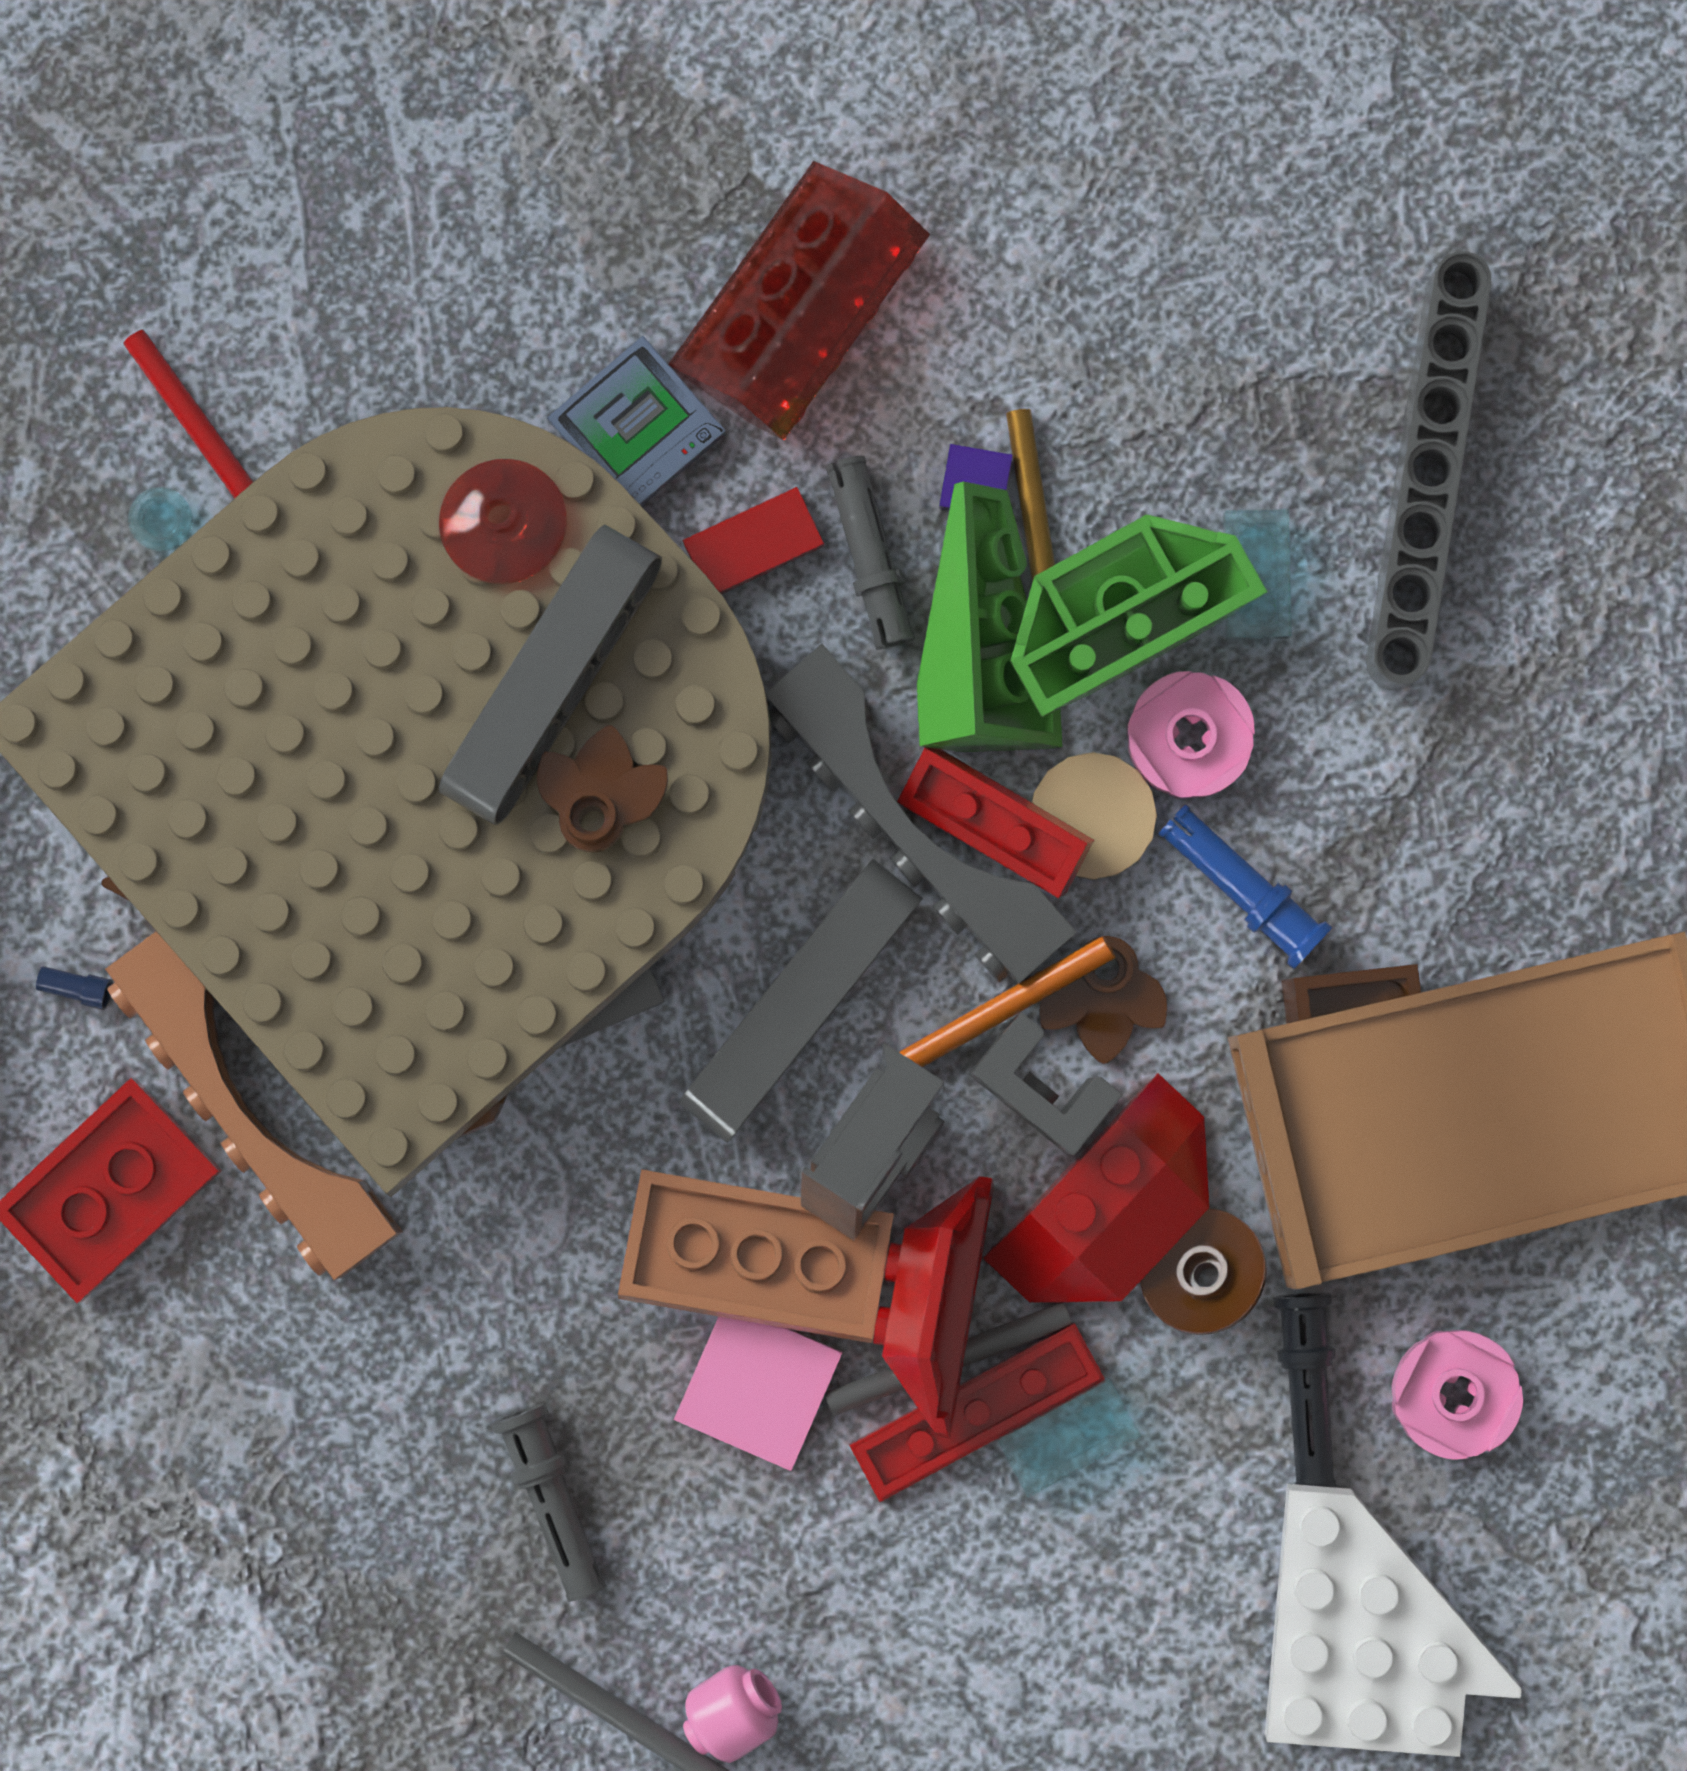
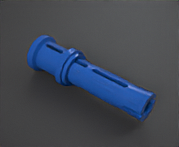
[1158,804,1333,969]

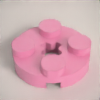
[1126,671,1255,799]
[1392,1330,1523,1460]

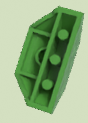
[1010,514,1267,718]

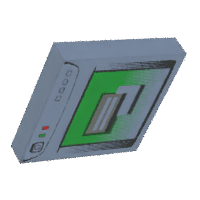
[547,336,726,507]

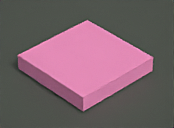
[674,1317,842,1471]

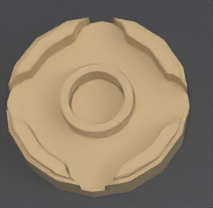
[1031,752,1157,880]

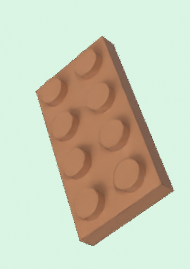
[618,1169,894,1343]

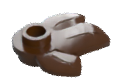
[537,725,668,853]
[1039,936,1167,1064]

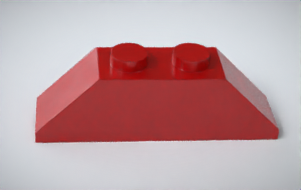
[983,1073,1210,1303]
[873,1176,994,1439]

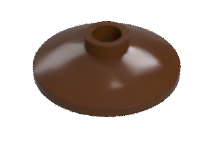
[1140,1209,1267,1335]

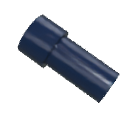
[36,966,113,1010]

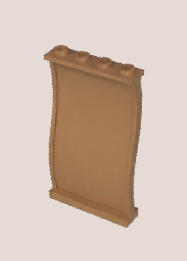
[1227,932,1687,1289]

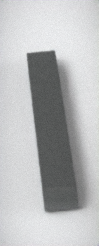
[1366,251,1491,690]

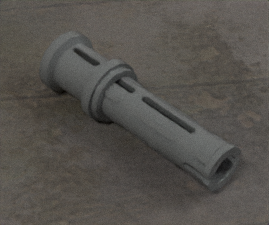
[491,1403,607,1602]

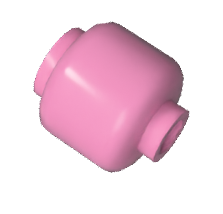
[683,1665,782,1763]

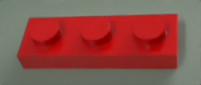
[897,747,1095,899]

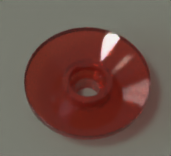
[439,459,567,584]

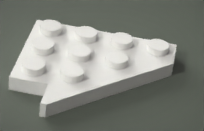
[1265,1484,1521,1757]

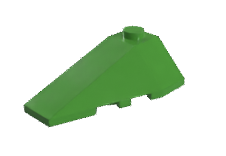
[917,481,1063,753]

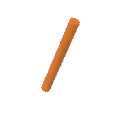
[899,936,1116,1067]

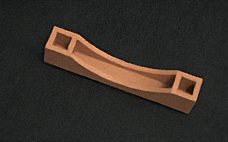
[105,932,403,1280]

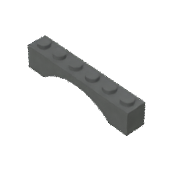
[766,644,1077,985]

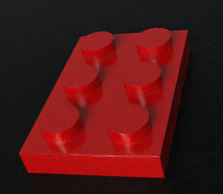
[0,1077,222,1304]

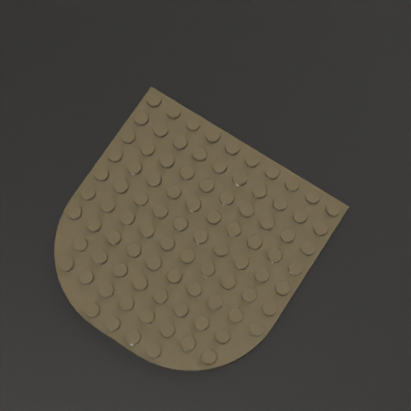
[0,407,771,1197]

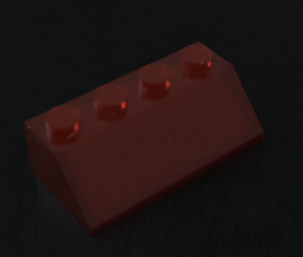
[668,161,931,440]

